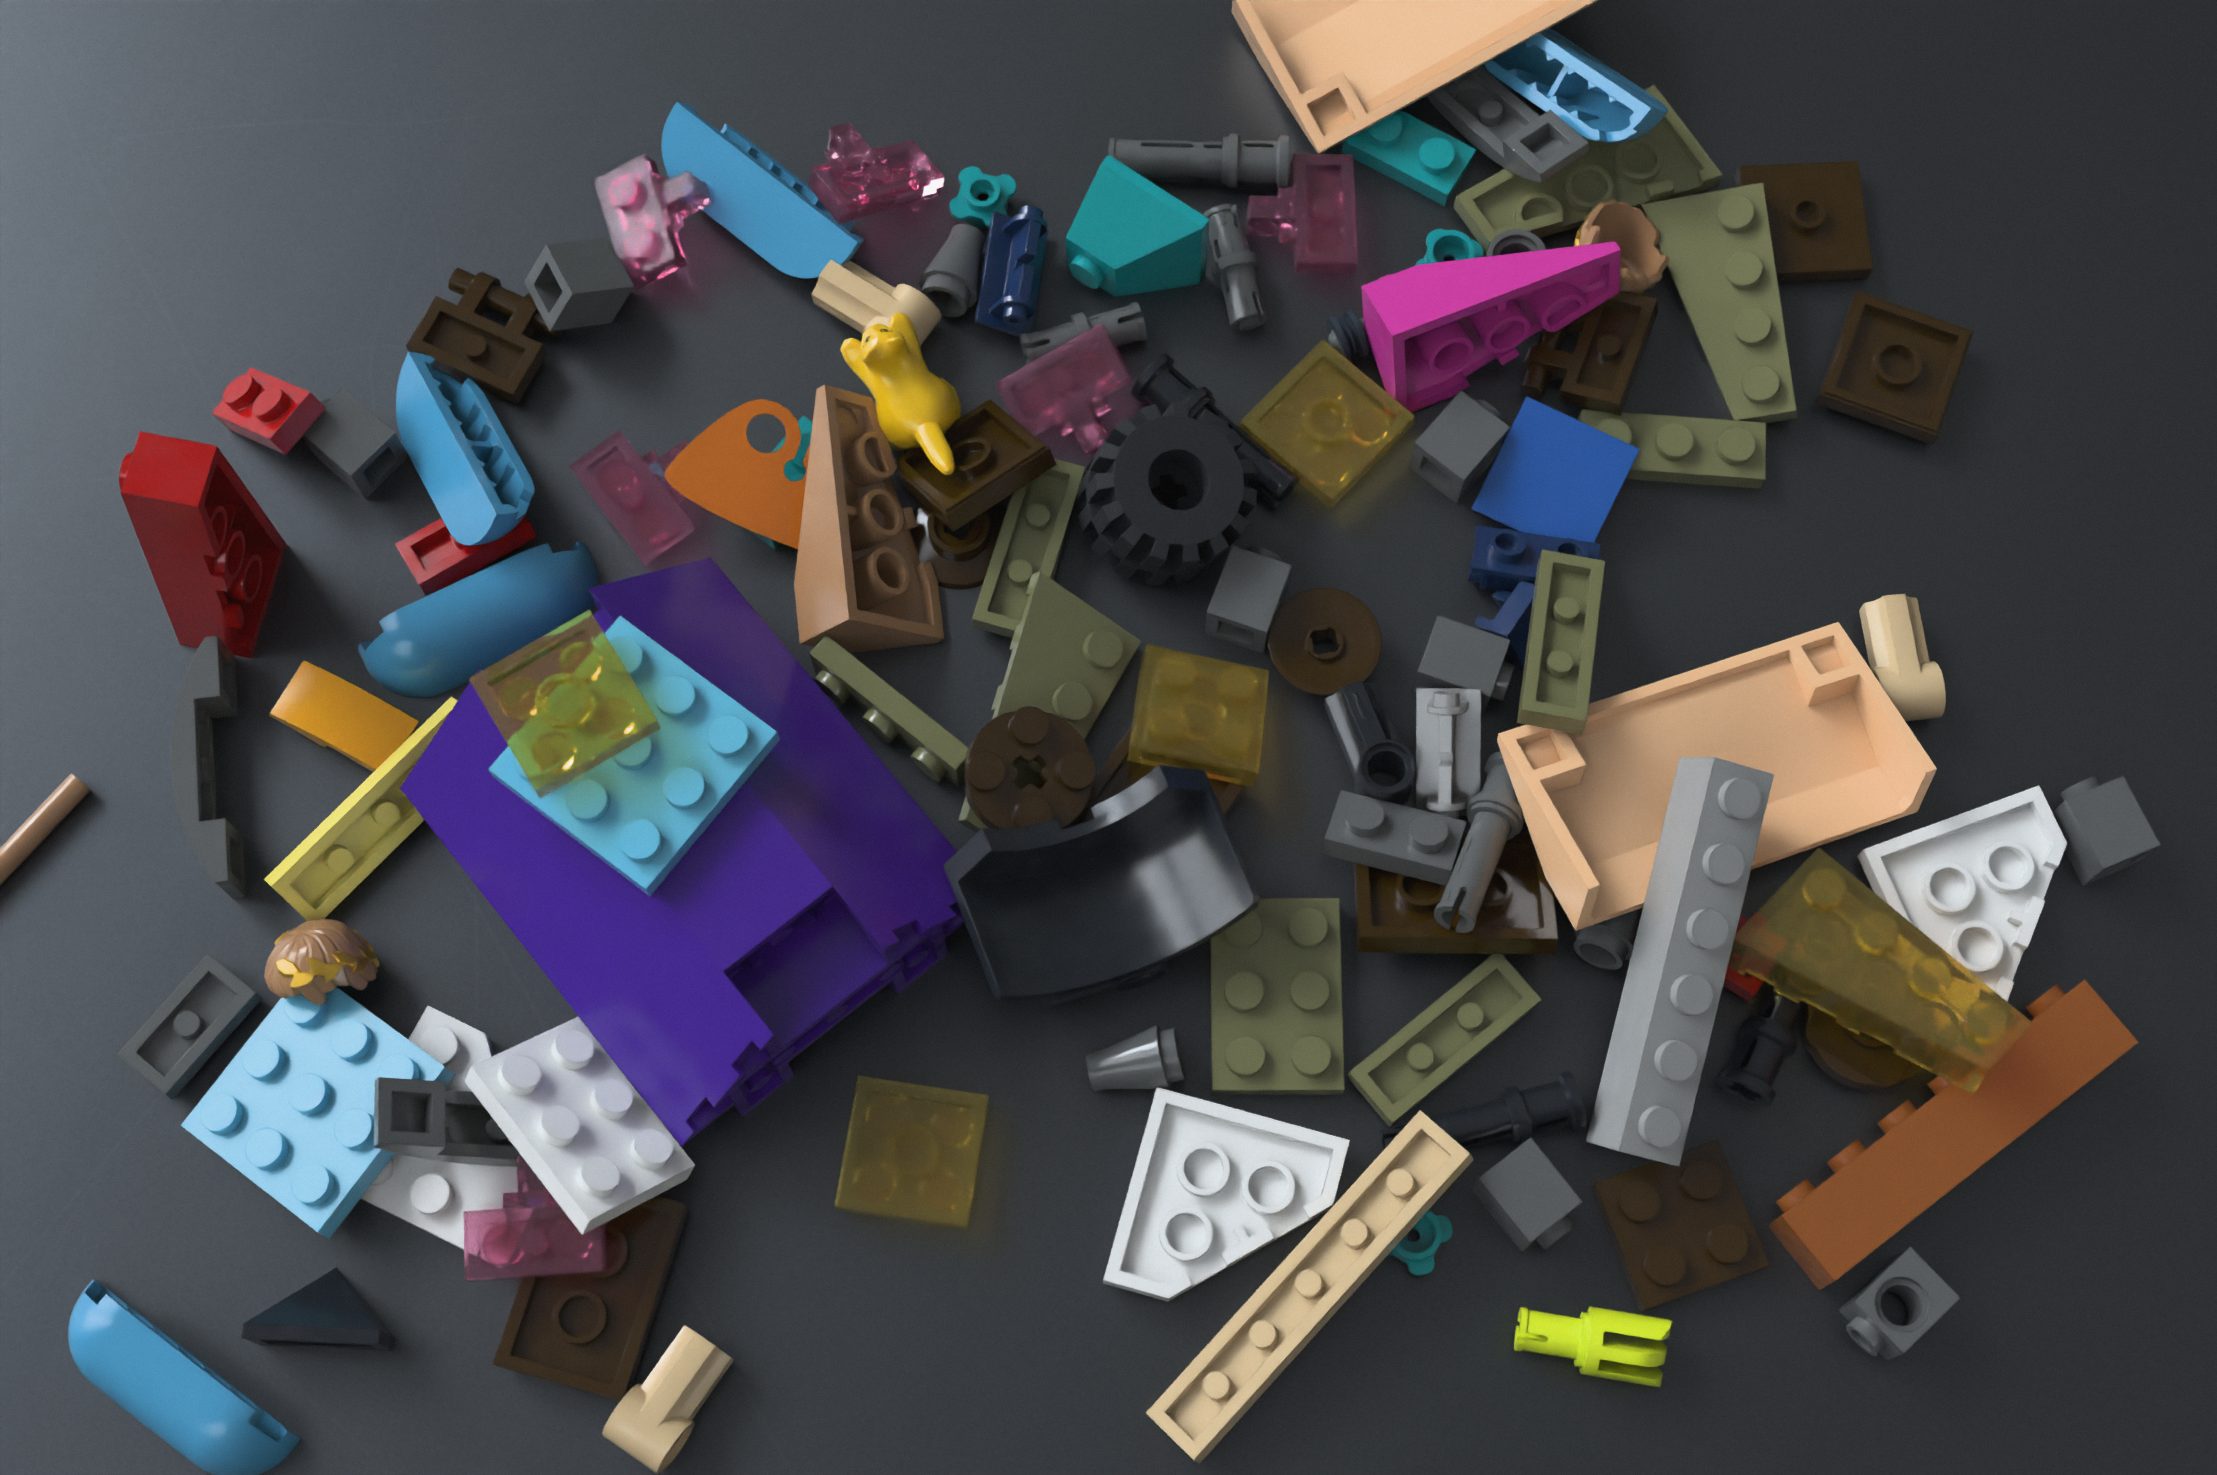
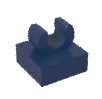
[1475,580,1535,670]

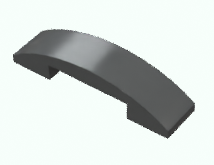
[1426,66,1589,182]
[171,636,246,899]
[374,1077,530,1167]

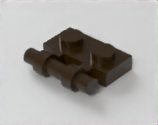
[406,268,564,404]
[1520,290,1658,416]

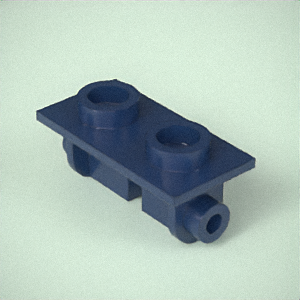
[974,206,1048,337]
[1467,525,1601,592]

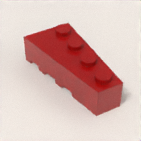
[119,431,287,658]

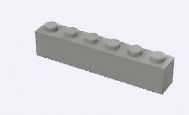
[1586,757,1774,1167]

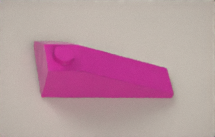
[1361,242,1621,418]

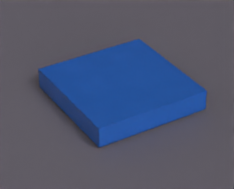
[1471,396,1640,543]

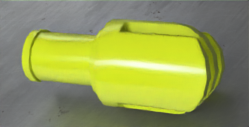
[1514,1306,1672,1388]

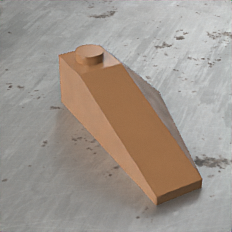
[794,384,944,653]

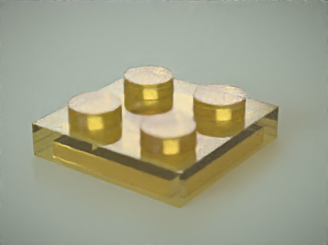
[1240,339,1415,509]
[468,610,661,798]
[1127,644,1269,787]
[834,1075,990,1231]

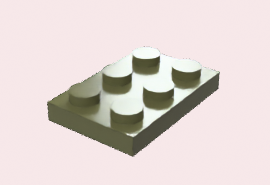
[1209,898,1345,1095]

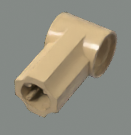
[811,260,942,346]
[1859,594,1946,721]
[602,1325,734,1475]

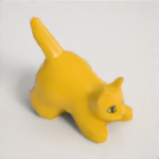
[840,312,962,475]

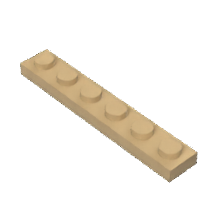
[1146,1110,1474,1464]

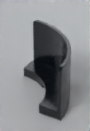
[943,765,1260,1001]

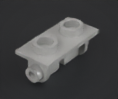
[1416,688,1481,819]

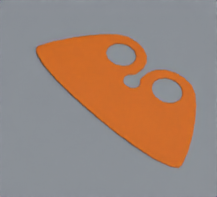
[664,399,810,549]

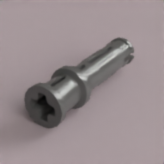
[1108,133,1290,189]
[1434,751,1525,933]

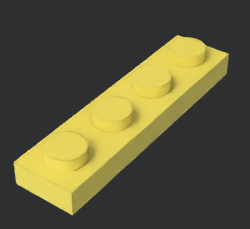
[264,697,458,921]

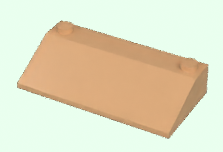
[1232,0,1599,155]
[1497,622,1937,931]

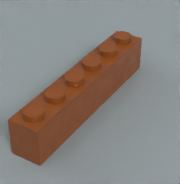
[1767,980,2138,1290]

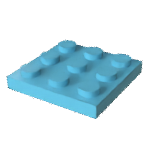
[488,616,780,896]
[181,987,456,1239]

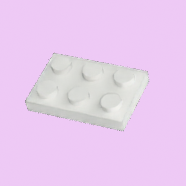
[465,1017,695,1235]

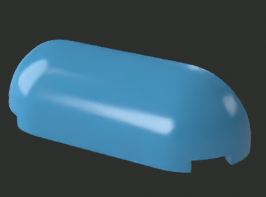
[1484,28,1668,143]
[661,102,864,278]
[396,352,535,545]
[358,542,599,698]
[68,1279,302,1475]

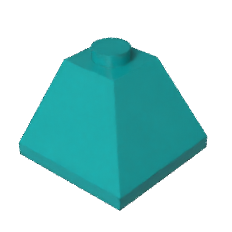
[1066,155,1210,297]

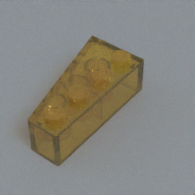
[1728,848,2032,1094]

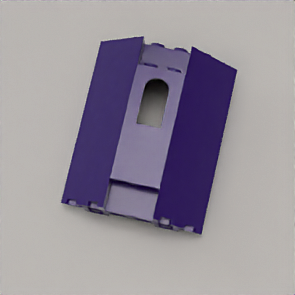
[400,557,965,1147]

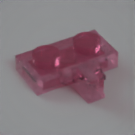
[808,122,945,224]
[1246,153,1358,274]
[594,154,712,291]
[994,323,1134,458]
[569,430,695,566]
[463,1156,606,1282]

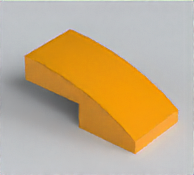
[269,660,419,772]

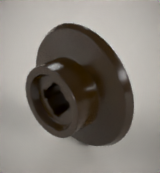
[910,502,1007,590]
[1268,588,1382,695]

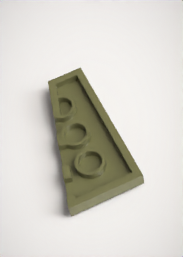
[1453,84,1723,253]
[1641,182,1797,423]
[958,571,1141,833]

